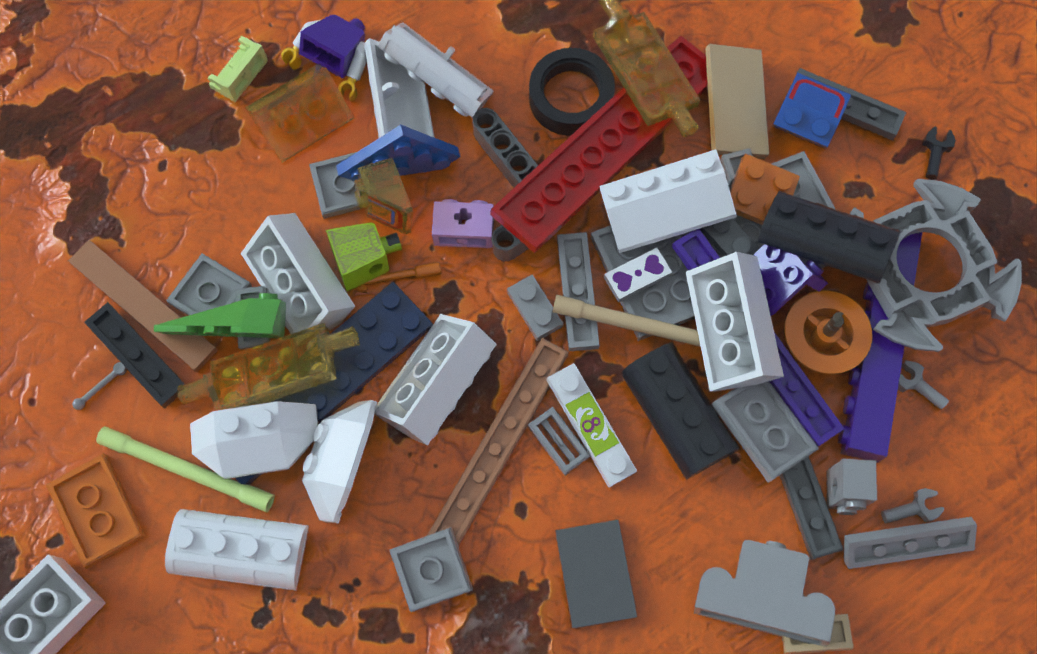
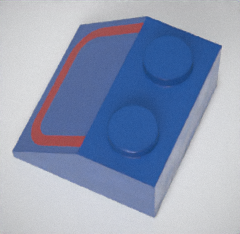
[773,73,851,149]

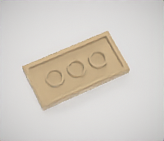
[705,44,769,159]

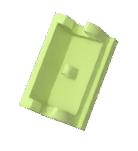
[207,36,268,102]

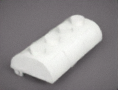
[378,22,494,117]
[364,38,435,138]
[165,509,309,591]

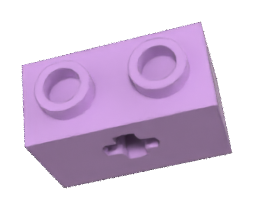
[432,199,494,248]

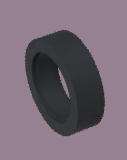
[529,48,615,136]

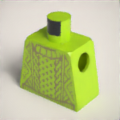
[326,222,402,291]

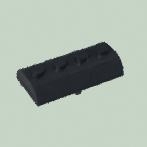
[758,191,901,284]
[621,343,740,480]

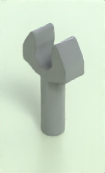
[898,361,949,410]
[881,488,944,523]

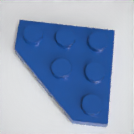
[336,124,460,182]

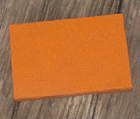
[46,453,145,569]

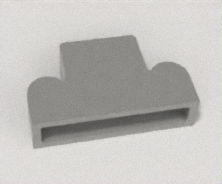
[694,540,835,647]

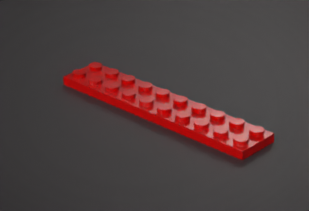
[490,35,708,253]

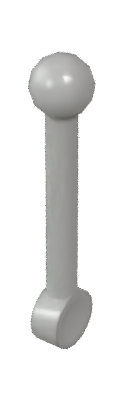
[72,362,127,410]

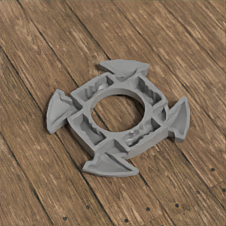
[850,179,1022,352]

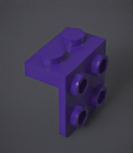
[754,244,828,316]

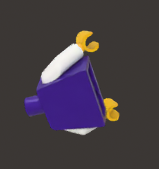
[281,15,367,101]

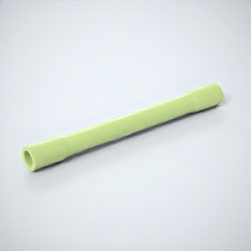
[96,426,275,512]

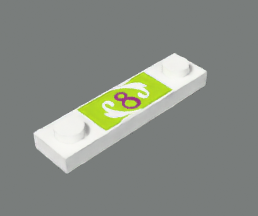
[546,363,637,488]

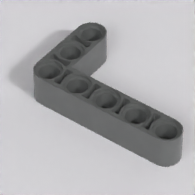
[472,108,538,261]

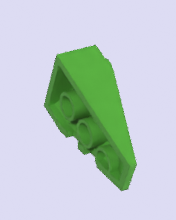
[153,293,286,339]

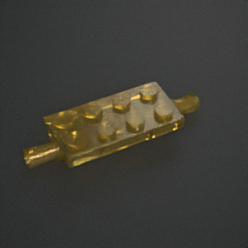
[593,0,700,138]
[177,323,360,411]

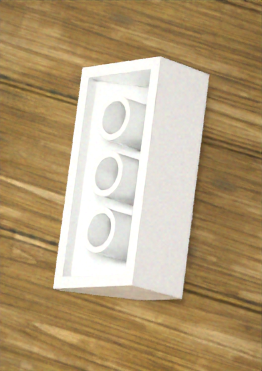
[599,149,737,253]
[241,213,355,347]
[686,252,784,391]
[374,314,497,445]

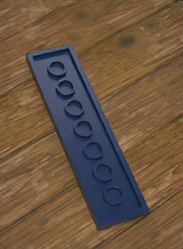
[235,282,433,485]

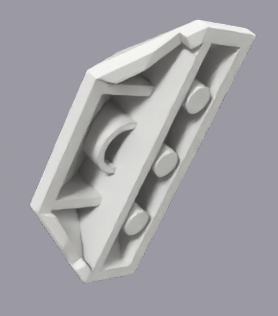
[302,400,377,523]
[190,401,318,479]

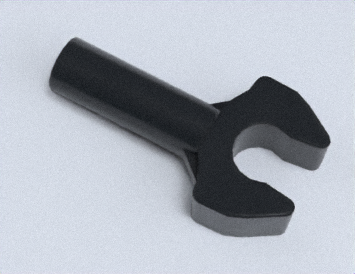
[922,126,955,180]

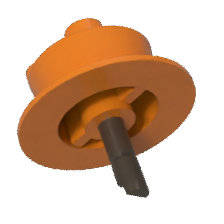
[784,291,872,374]

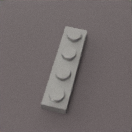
[557,232,600,351]
[844,517,977,569]

